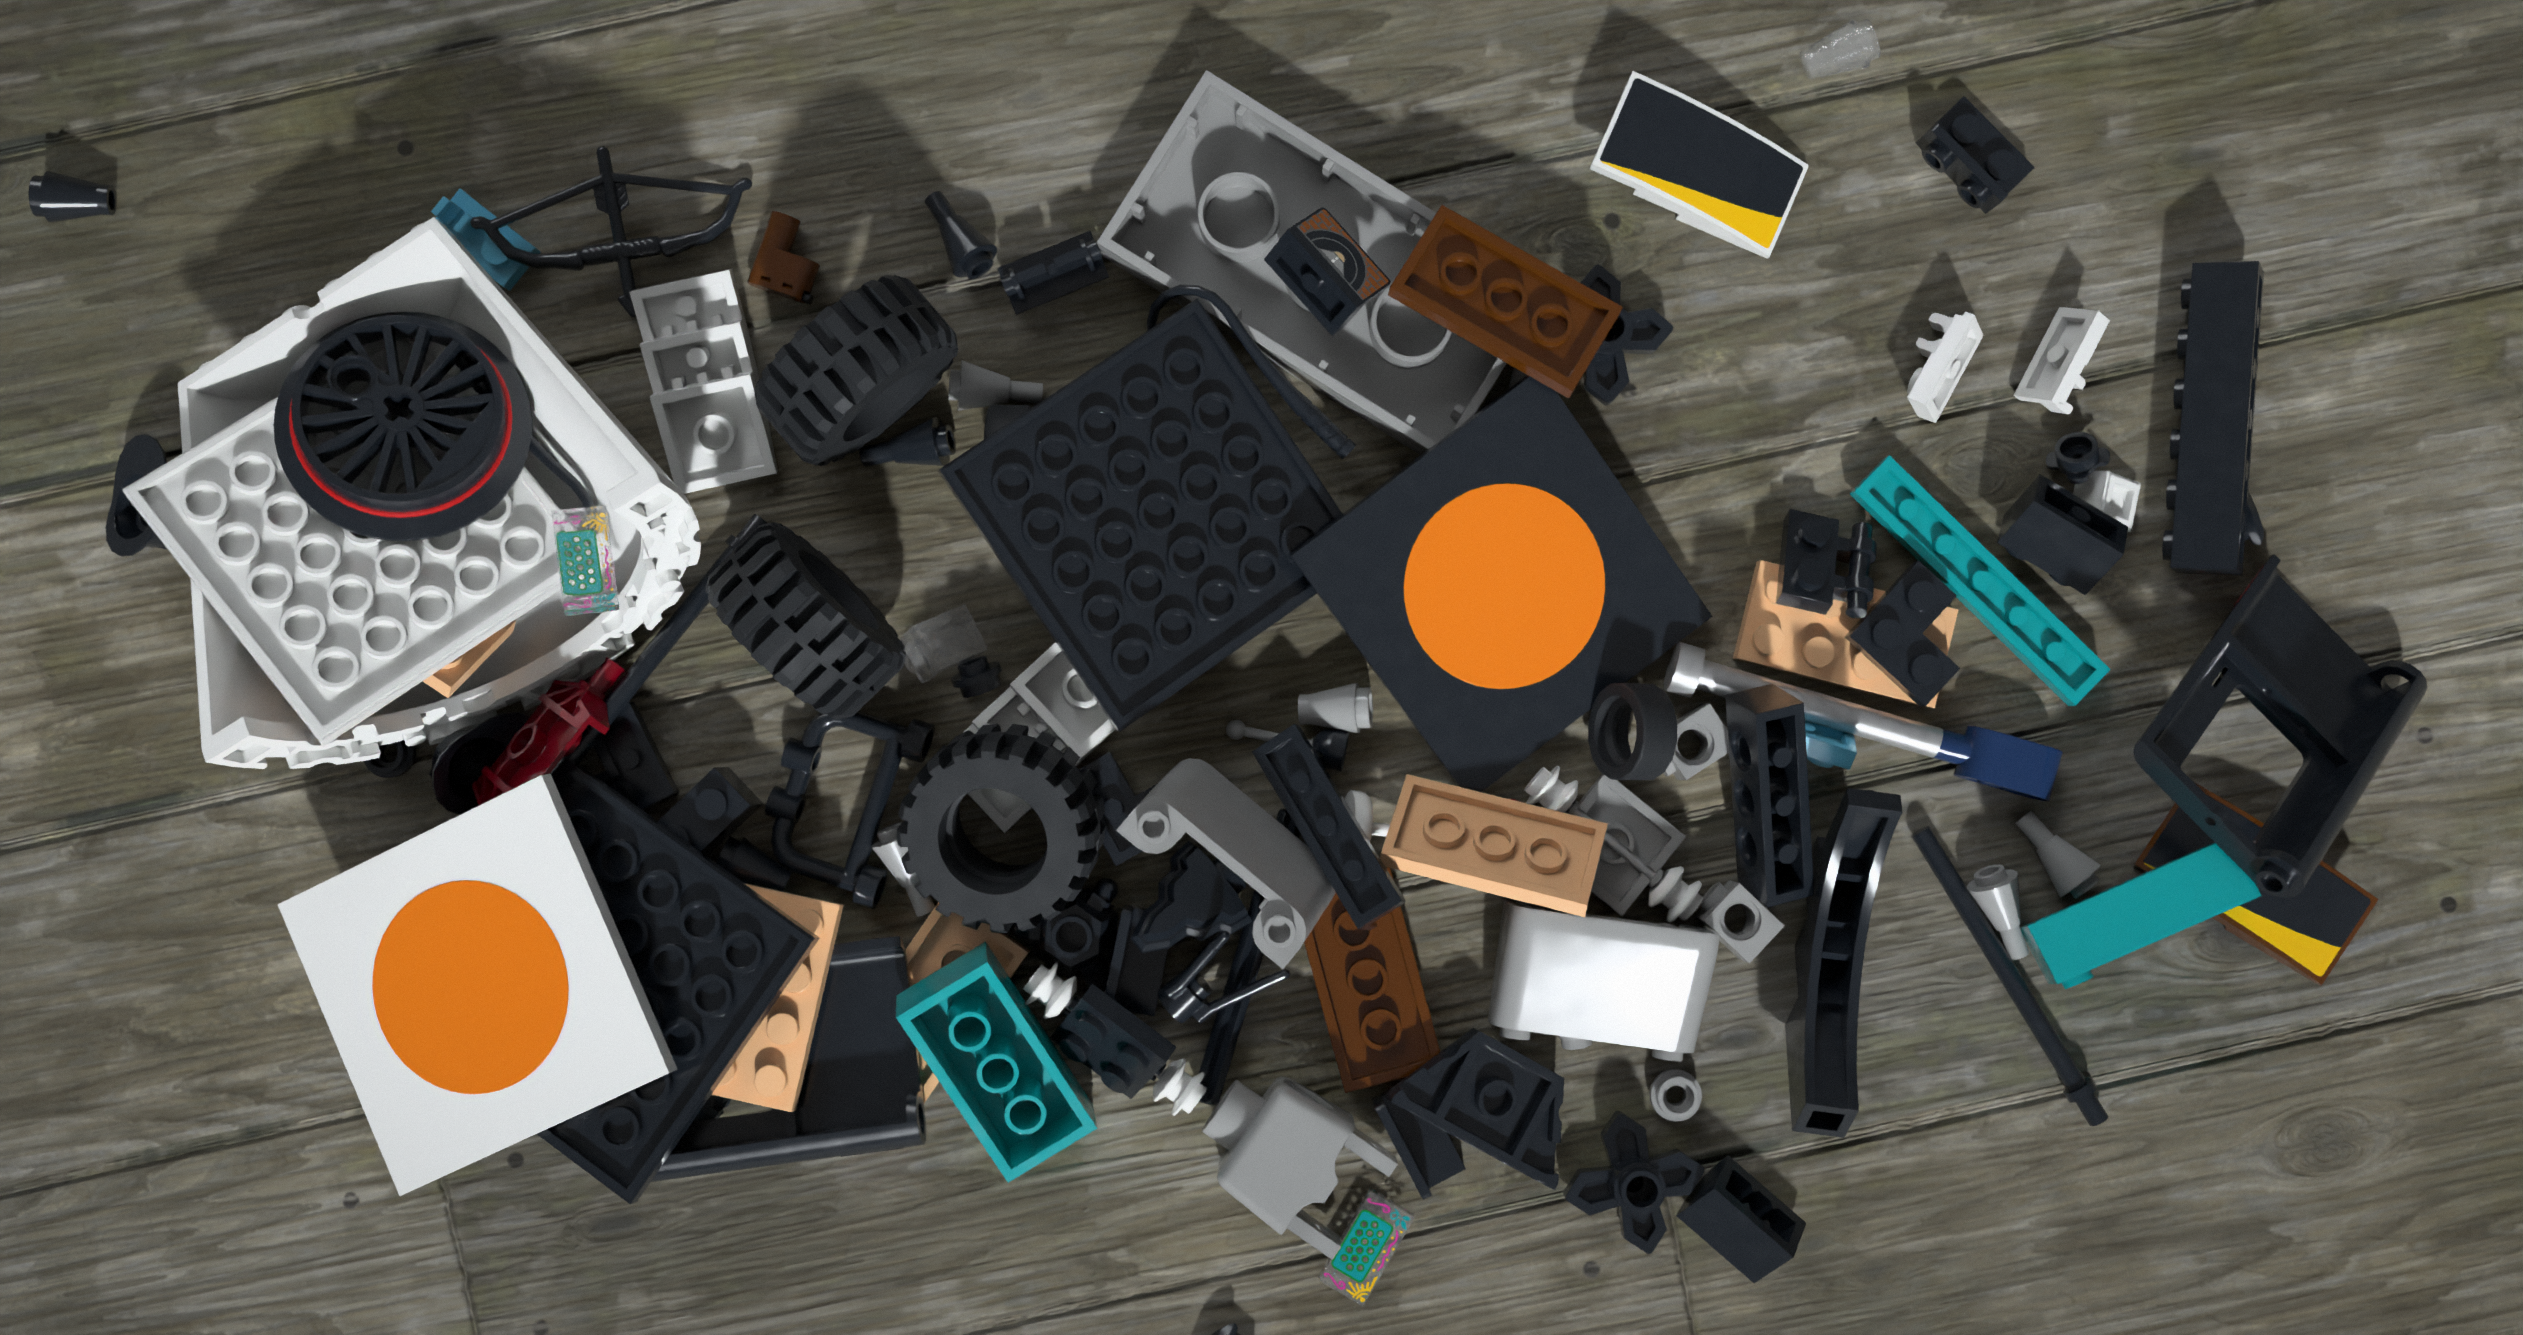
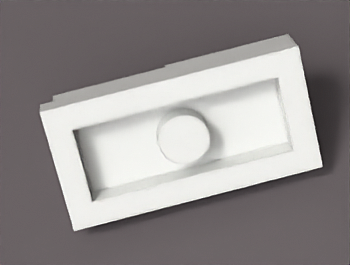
[2013,307,2110,414]
[1907,312,1984,423]

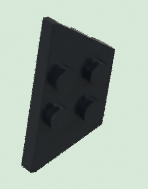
[1385,1028,1565,1190]

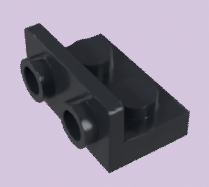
[1916,96,2035,214]

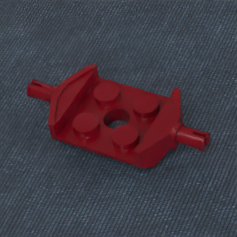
[471,657,625,805]

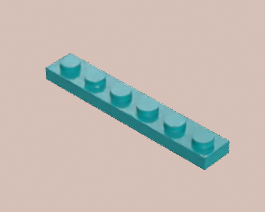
[1849,455,2111,706]

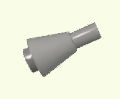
[948,360,1043,411]
[2015,811,2101,899]
[871,821,935,917]
[1967,865,2029,960]

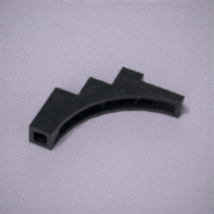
[1785,788,1902,1138]

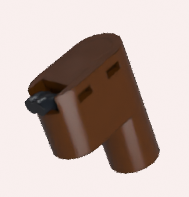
[747,211,820,304]

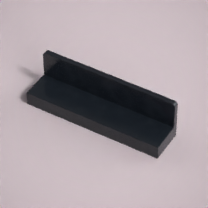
[1252,724,1406,930]

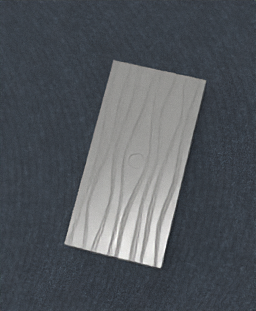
[1097,70,1507,455]

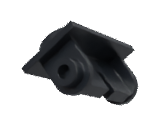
[997,231,1110,315]

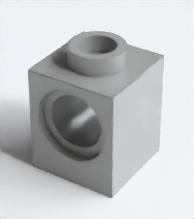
[1663,703,1729,780]
[1695,880,1785,963]

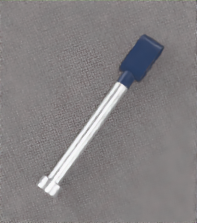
[1664,642,2063,802]

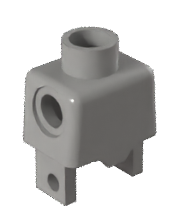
[1202,1076,1398,1260]

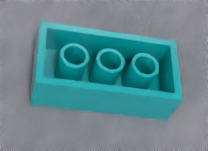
[2020,842,2262,989]
[896,941,1097,1183]

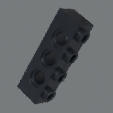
[1725,684,1814,907]

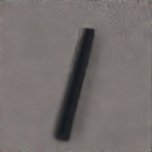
[1199,809,1301,1105]

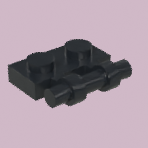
[1776,509,1877,618]

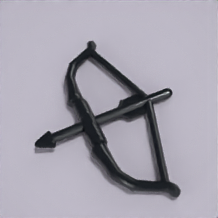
[470,146,752,317]

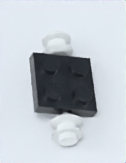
[1023,962,1207,1116]

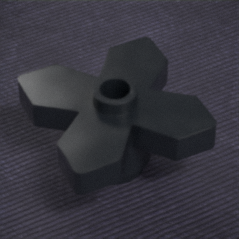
[1580,264,1673,406]
[1563,1111,1704,1254]

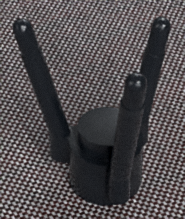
[1157,931,1290,1024]

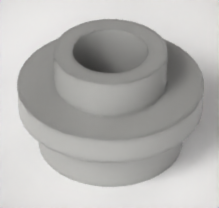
[1649,1069,1702,1122]

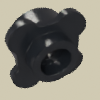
[2046,432,2110,484]

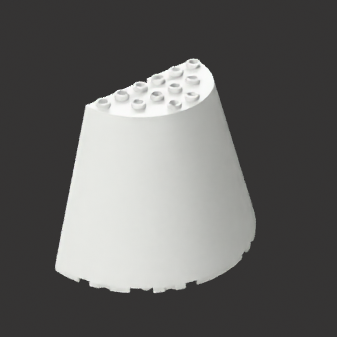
[178,217,701,769]

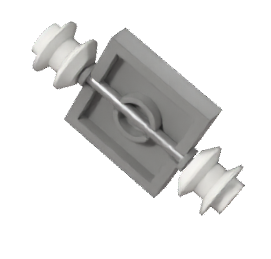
[1524,766,1703,922]

